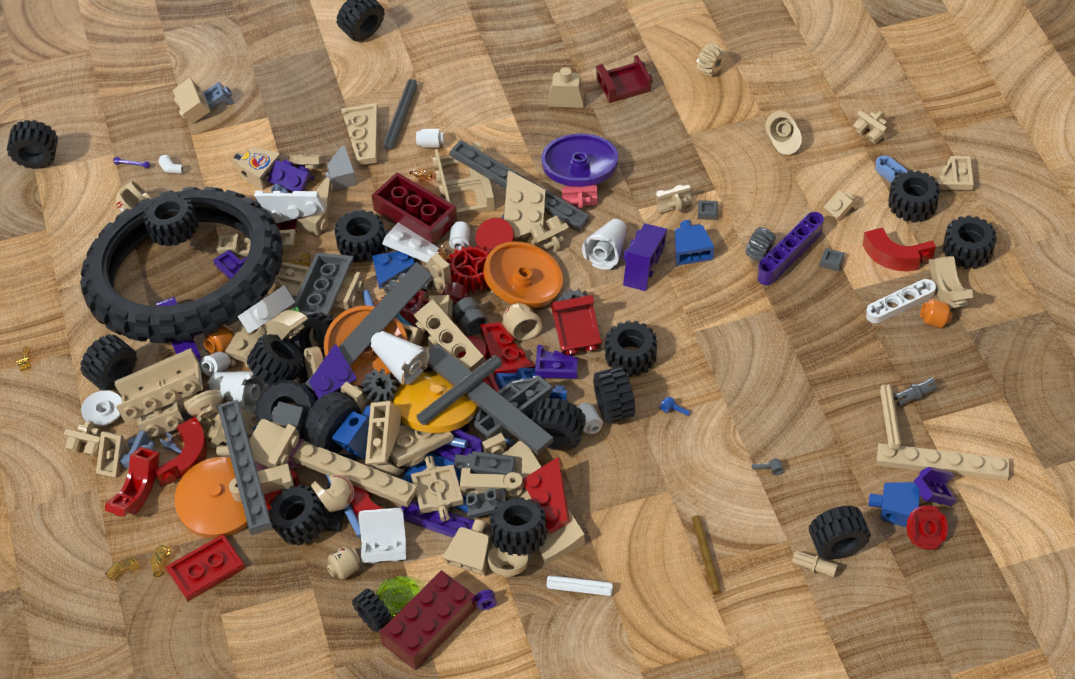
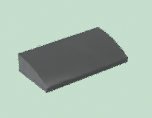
[291,253,354,315]

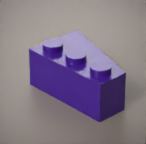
[623,223,667,291]

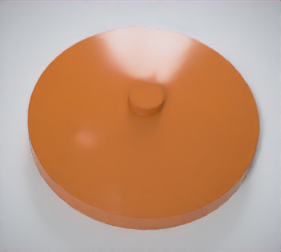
[484,242,563,308]
[324,305,408,388]
[174,457,248,538]

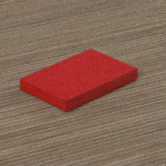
[165,534,246,602]

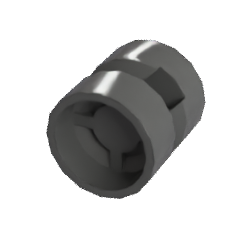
[452,297,489,336]

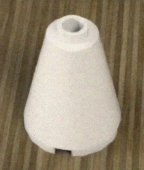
[582,219,627,270]
[371,331,430,385]
[209,371,268,413]

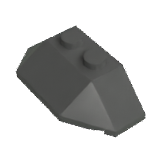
[474,375,553,439]

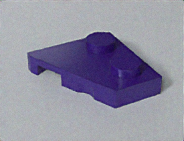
[309,345,357,399]
[535,345,578,379]

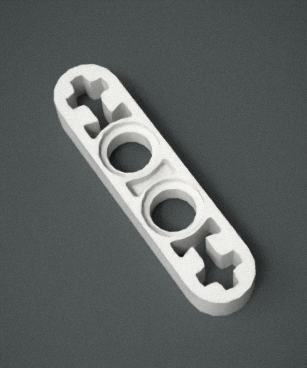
[866,279,936,323]

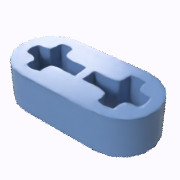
[875,155,907,182]

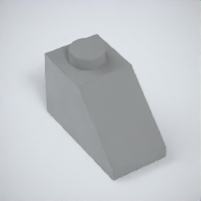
[325,146,356,191]

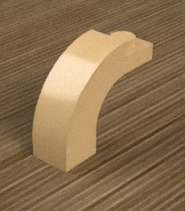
[929,256,973,308]

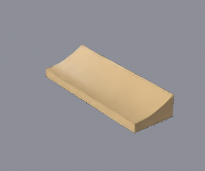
[500,441,585,564]

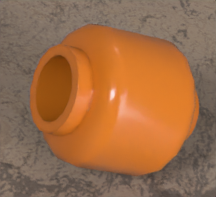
[920,299,953,328]
[204,326,234,353]

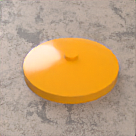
[394,371,479,433]

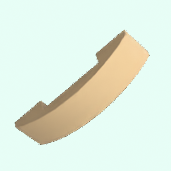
[217,229,296,257]

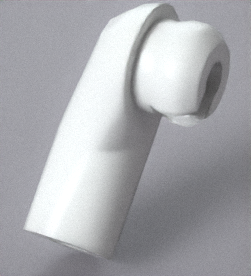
[159,155,184,174]

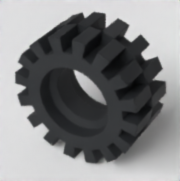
[352,588,392,632]

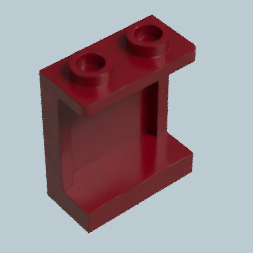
[596,55,653,103]

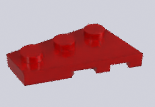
[480,322,536,377]
[522,457,570,534]

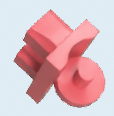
[562,185,598,209]

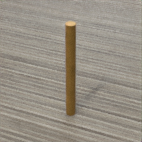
[692,515,721,595]

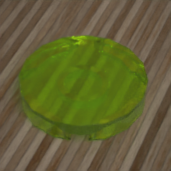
[376,576,420,618]

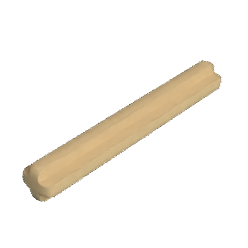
[880,384,901,450]

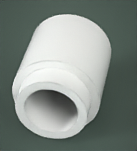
[416,129,444,148]
[449,221,470,250]
[200,352,230,376]
[578,403,603,434]

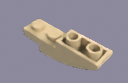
[263,310,308,340]

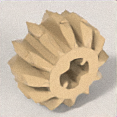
[696,43,726,76]

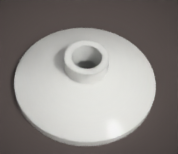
[81,390,122,426]

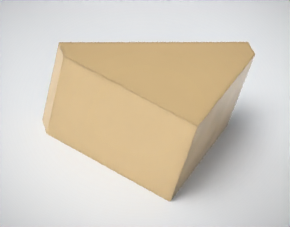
[96,431,129,477]

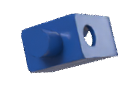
[675,220,714,266]
[332,406,370,460]
[868,482,920,527]

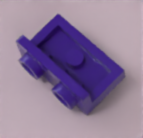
[267,160,315,192]
[434,428,484,462]
[914,467,957,506]

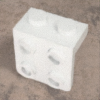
[359,508,407,563]

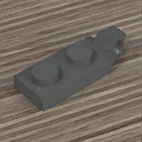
[454,451,516,475]

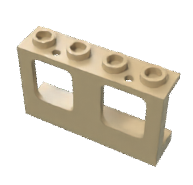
[432,142,495,217]
[115,348,203,423]

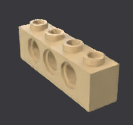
[414,299,486,372]

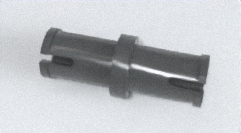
[894,377,938,407]

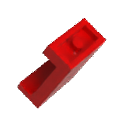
[551,295,603,356]

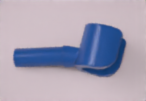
[660,397,690,416]

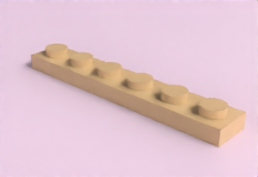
[293,441,418,507]
[876,443,1009,481]

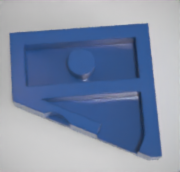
[372,251,414,289]

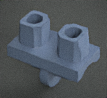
[120,431,156,468]

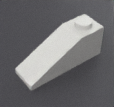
[237,285,295,333]

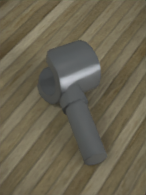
[752,458,783,475]

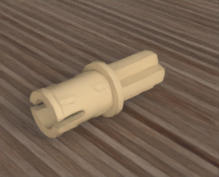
[792,551,838,578]

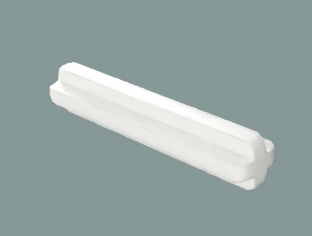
[546,575,613,596]

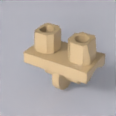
[853,110,889,144]
[656,185,692,213]
[530,215,569,251]
[63,420,100,457]

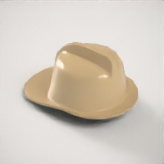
[765,111,802,155]

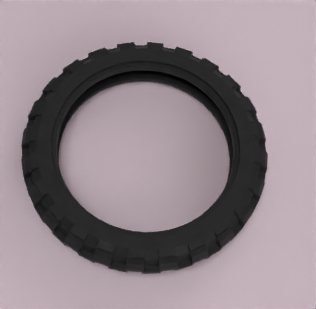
[80,187,283,343]

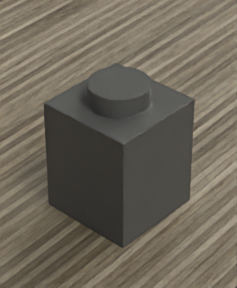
[272,402,308,432]

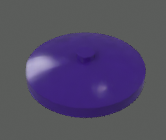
[541,133,618,187]

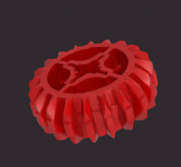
[446,245,491,294]

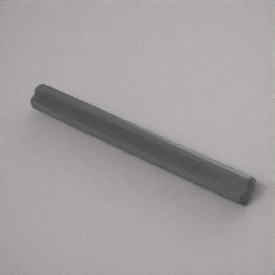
[383,79,417,150]
[416,355,502,425]

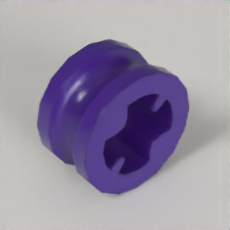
[475,590,497,610]

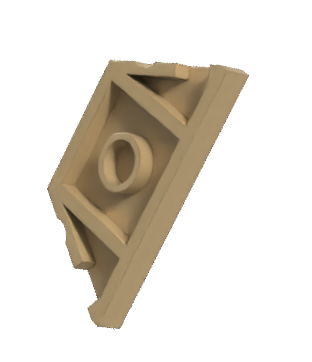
[504,171,546,239]

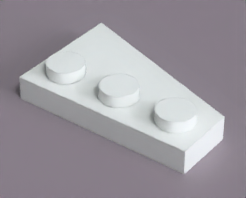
[254,191,325,223]
[383,222,445,263]

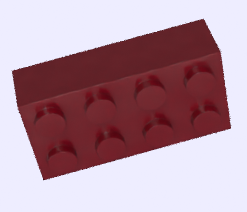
[371,172,458,245]
[380,570,477,671]

